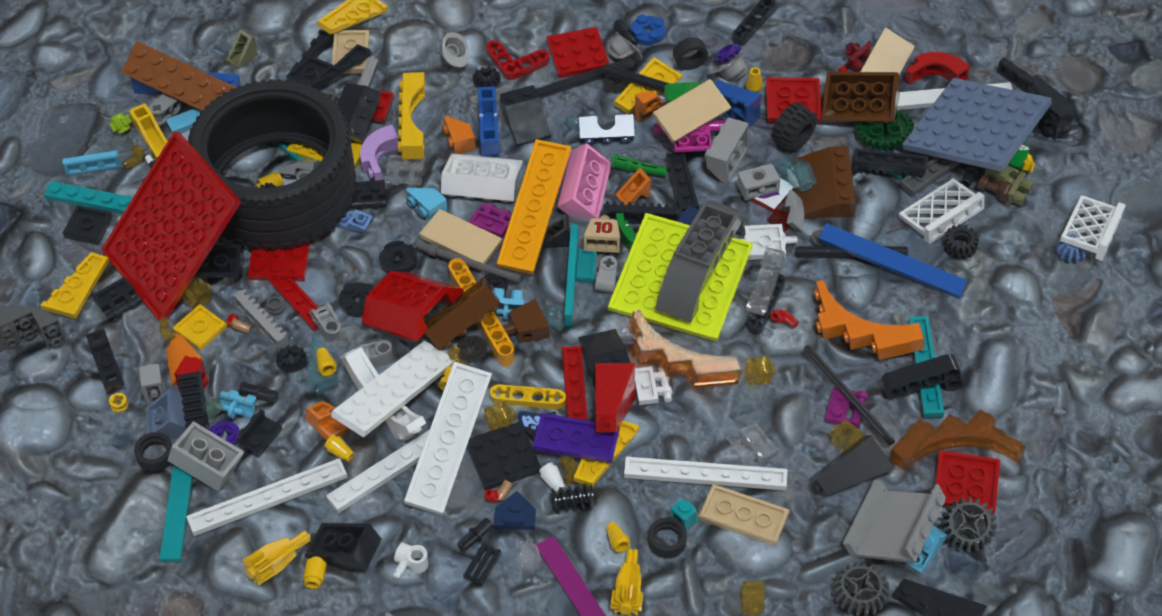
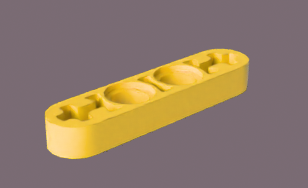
[490,384,566,409]

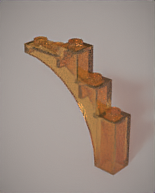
[629,310,741,388]
[889,409,1026,471]

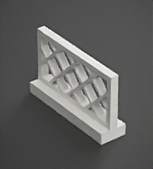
[899,178,985,245]
[1060,195,1126,261]

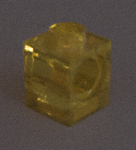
[182,278,213,310]
[745,356,775,386]
[484,401,516,431]
[831,420,864,452]
[742,581,765,615]

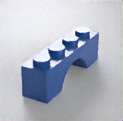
[478,86,500,156]

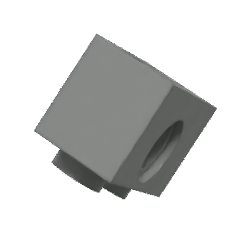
[737,163,780,200]
[139,363,166,406]

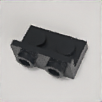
[237,409,283,458]

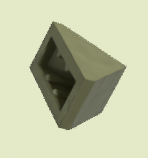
[226,29,258,68]

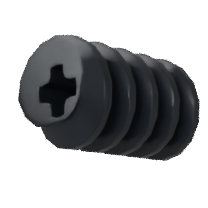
[551,483,594,513]

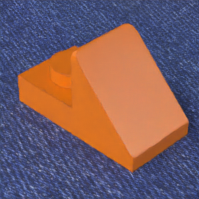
[615,168,652,205]

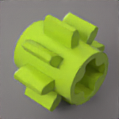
[109,112,132,134]

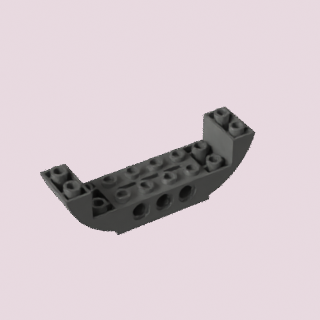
[656,200,749,323]
[0,304,66,352]

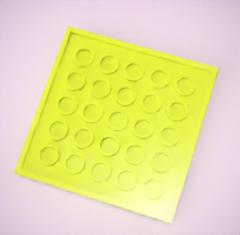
[608,213,753,342]

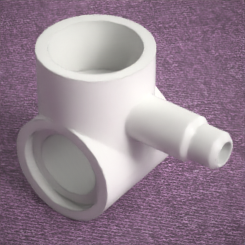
[393,542,428,579]

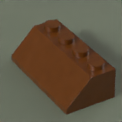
[425,277,500,350]

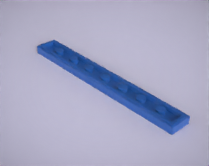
[818,223,967,299]

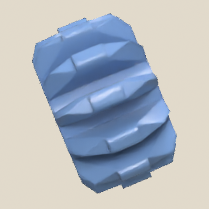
[1056,234,1089,264]

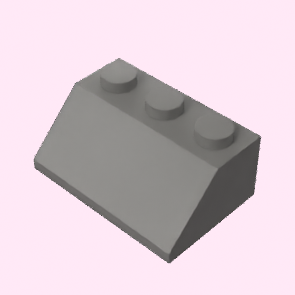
[705,117,749,186]
[167,421,244,492]

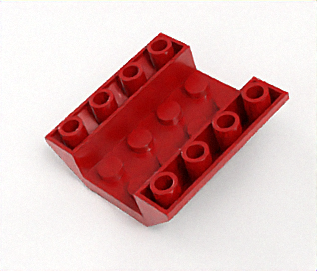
[361,271,464,342]

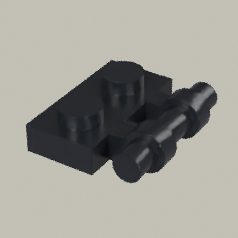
[349,180,386,210]
[92,277,142,320]

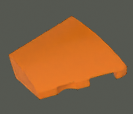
[635,92,666,123]
[166,334,203,387]
[305,401,351,441]

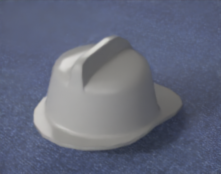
[440,32,468,68]
[608,32,643,60]
[707,52,748,81]

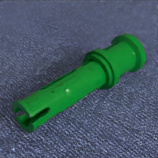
[611,153,668,178]

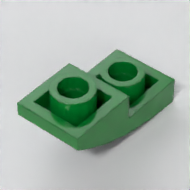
[664,82,702,103]
[616,213,637,252]

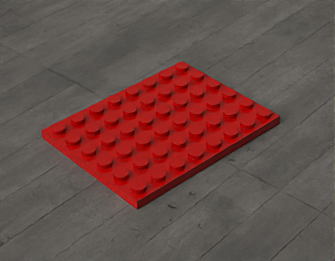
[101,131,241,322]

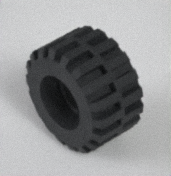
[771,102,818,152]

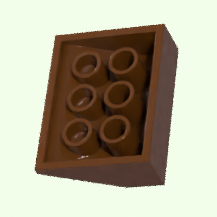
[821,72,901,123]
[792,146,856,218]

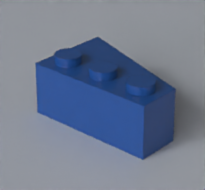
[715,80,761,127]

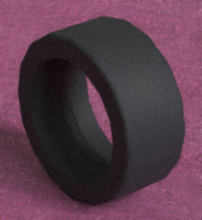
[673,37,708,70]
[134,432,172,472]
[648,517,687,559]

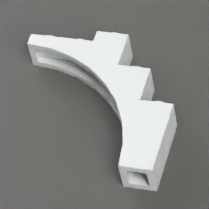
[340,347,426,441]

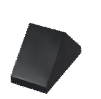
[542,215,570,248]

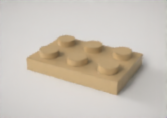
[332,30,370,74]

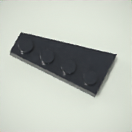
[892,579,988,616]

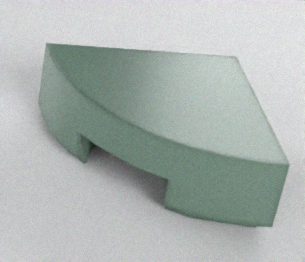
[205,399,223,420]

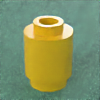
[255,172,284,188]
[303,556,327,589]

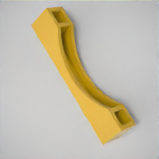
[398,72,426,160]
[129,103,168,159]

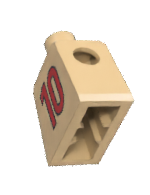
[584,215,620,253]

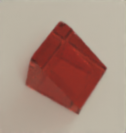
[767,209,790,232]

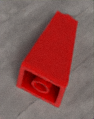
[595,363,635,432]

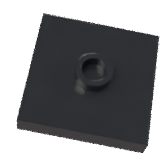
[63,205,113,244]

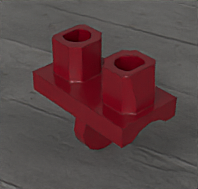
[843,41,873,72]

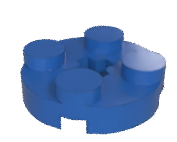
[631,14,666,46]

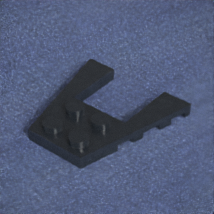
[286,29,372,89]

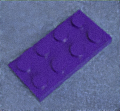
[533,413,620,463]

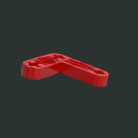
[486,40,550,80]

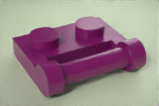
[825,387,868,429]

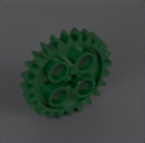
[855,109,914,152]

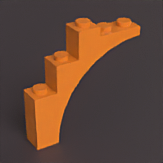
[814,280,924,360]

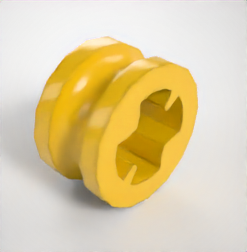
[109,393,128,413]

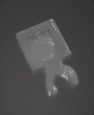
[516,534,543,573]

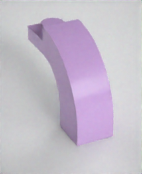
[360,125,398,181]

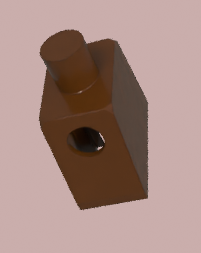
[502,299,550,343]

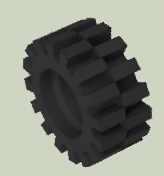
[943,224,979,260]

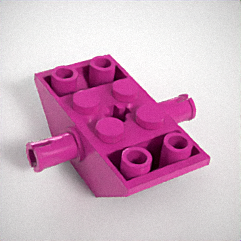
[654,120,726,152]

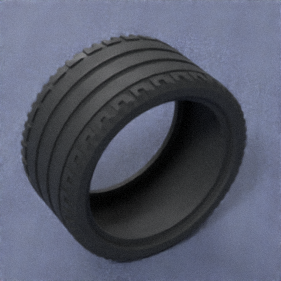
[188,79,356,250]

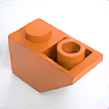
[442,116,476,154]

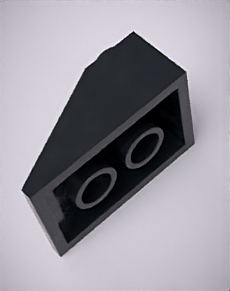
[1030,75,1076,141]
[500,85,551,146]
[578,329,631,385]
[305,523,382,572]

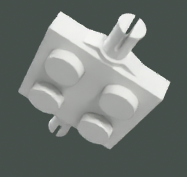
[740,224,797,260]

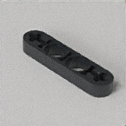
[732,0,775,46]
[747,273,785,335]

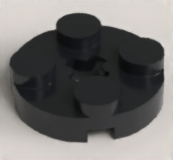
[379,240,417,274]
[339,282,374,317]

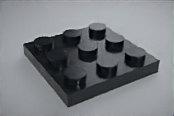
[467,421,541,491]

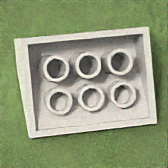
[441,153,523,202]

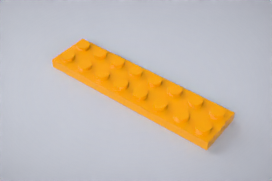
[497,139,571,275]

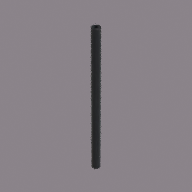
[803,344,895,446]

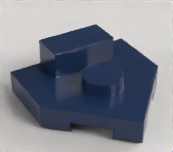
[494,491,536,530]

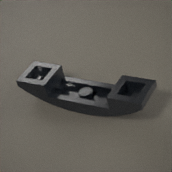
[85,328,125,391]

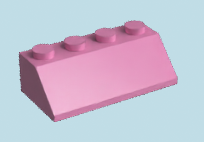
[557,143,612,220]

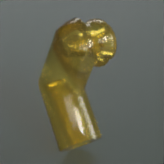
[123,145,144,169]
[159,318,177,343]
[447,345,470,366]
[560,455,578,485]

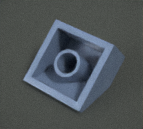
[146,389,187,439]

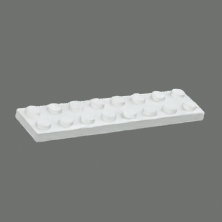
[331,341,456,437]
[404,362,492,516]

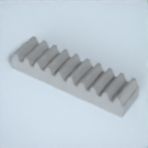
[233,289,289,352]

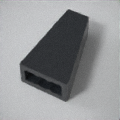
[809,435,894,496]

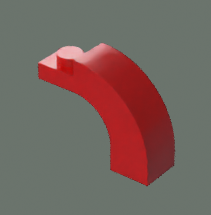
[904,52,970,85]

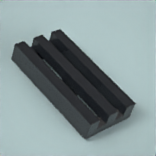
[463,542,502,586]

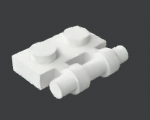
[635,366,673,405]

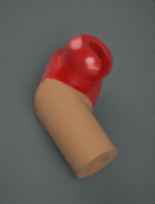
[226,314,252,334]
[484,480,513,503]

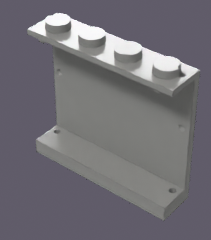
[843,480,946,563]

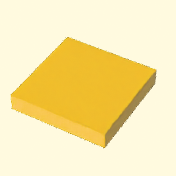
[172,304,228,351]

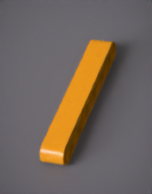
[448,258,515,367]

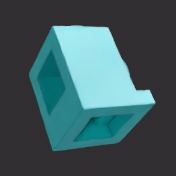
[670,498,699,531]

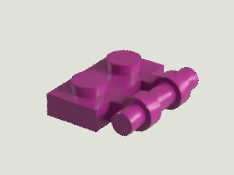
[469,203,512,238]

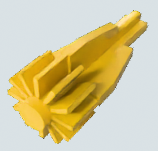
[243,530,311,585]
[610,549,643,616]

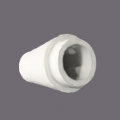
[539,463,566,493]

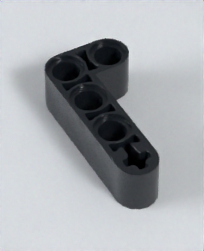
[881,354,963,398]

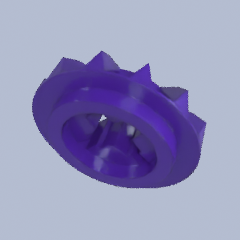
[715,44,741,64]
[210,421,240,445]

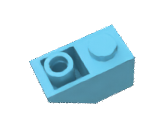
[406,188,448,221]
[905,526,948,573]

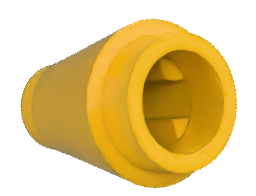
[745,67,763,93]
[316,348,337,376]
[324,434,355,462]
[606,522,630,553]

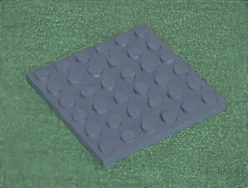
[902,78,1052,172]

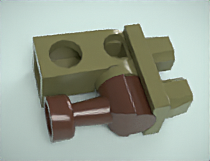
[977,165,1033,207]

